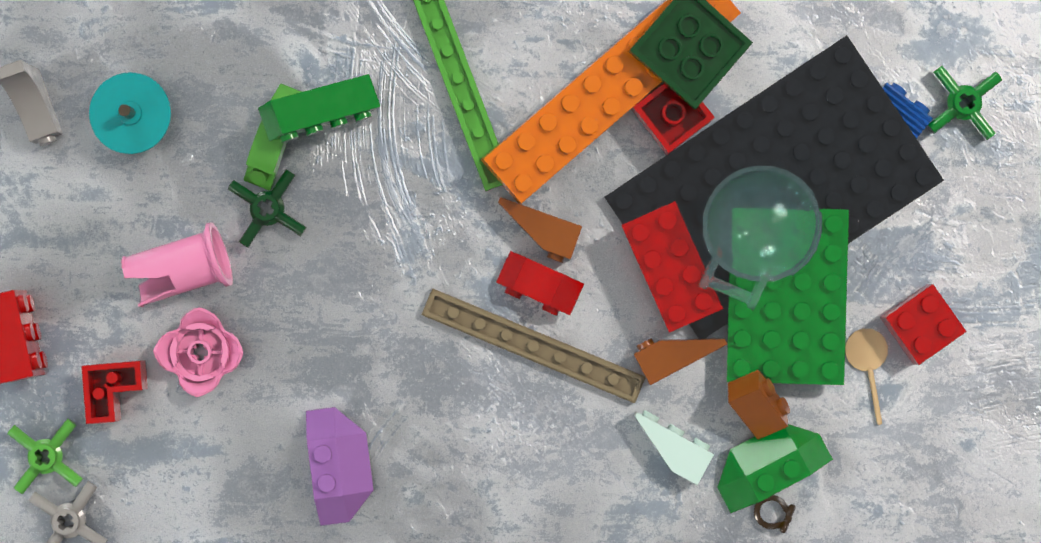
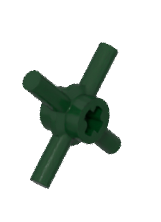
[228,169,307,248]

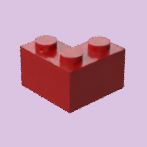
[81,360,148,424]

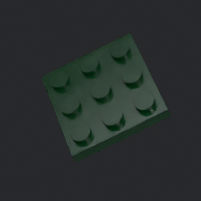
[628,0,753,109]

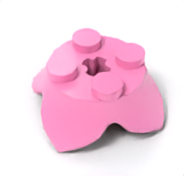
[153,307,243,397]

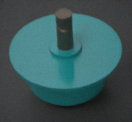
[89,72,171,154]

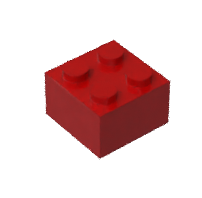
[632,84,715,155]
[880,284,967,365]

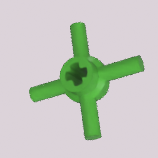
[7,418,83,494]

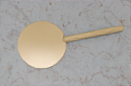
[845,328,888,425]

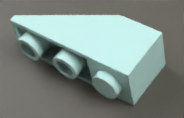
[634,410,714,485]

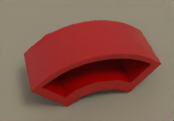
[496,251,584,316]

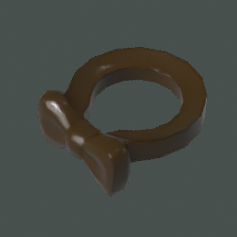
[754,495,796,533]

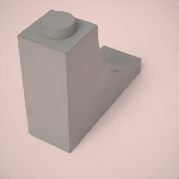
[0,60,63,146]

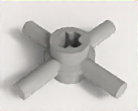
[29,481,108,543]

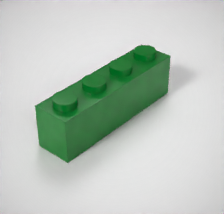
[258,74,381,143]

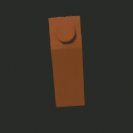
[498,197,582,263]
[634,338,727,385]

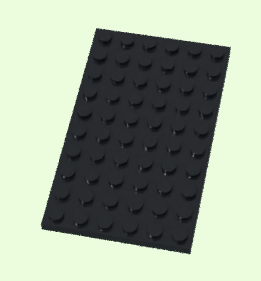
[605,35,944,339]

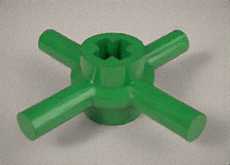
[927,65,1002,140]

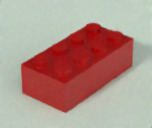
[621,201,723,333]

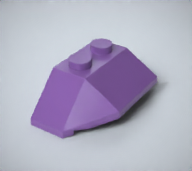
[306,407,374,526]

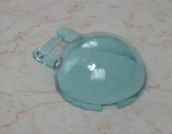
[699,166,822,310]

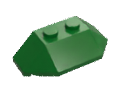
[717,424,833,513]

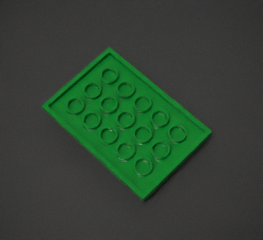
[726,207,849,385]

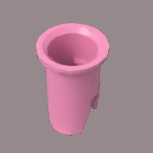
[121,222,233,307]

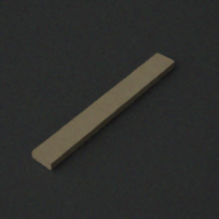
[421,288,646,403]

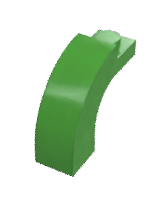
[243,84,302,191]

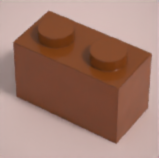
[728,370,790,439]

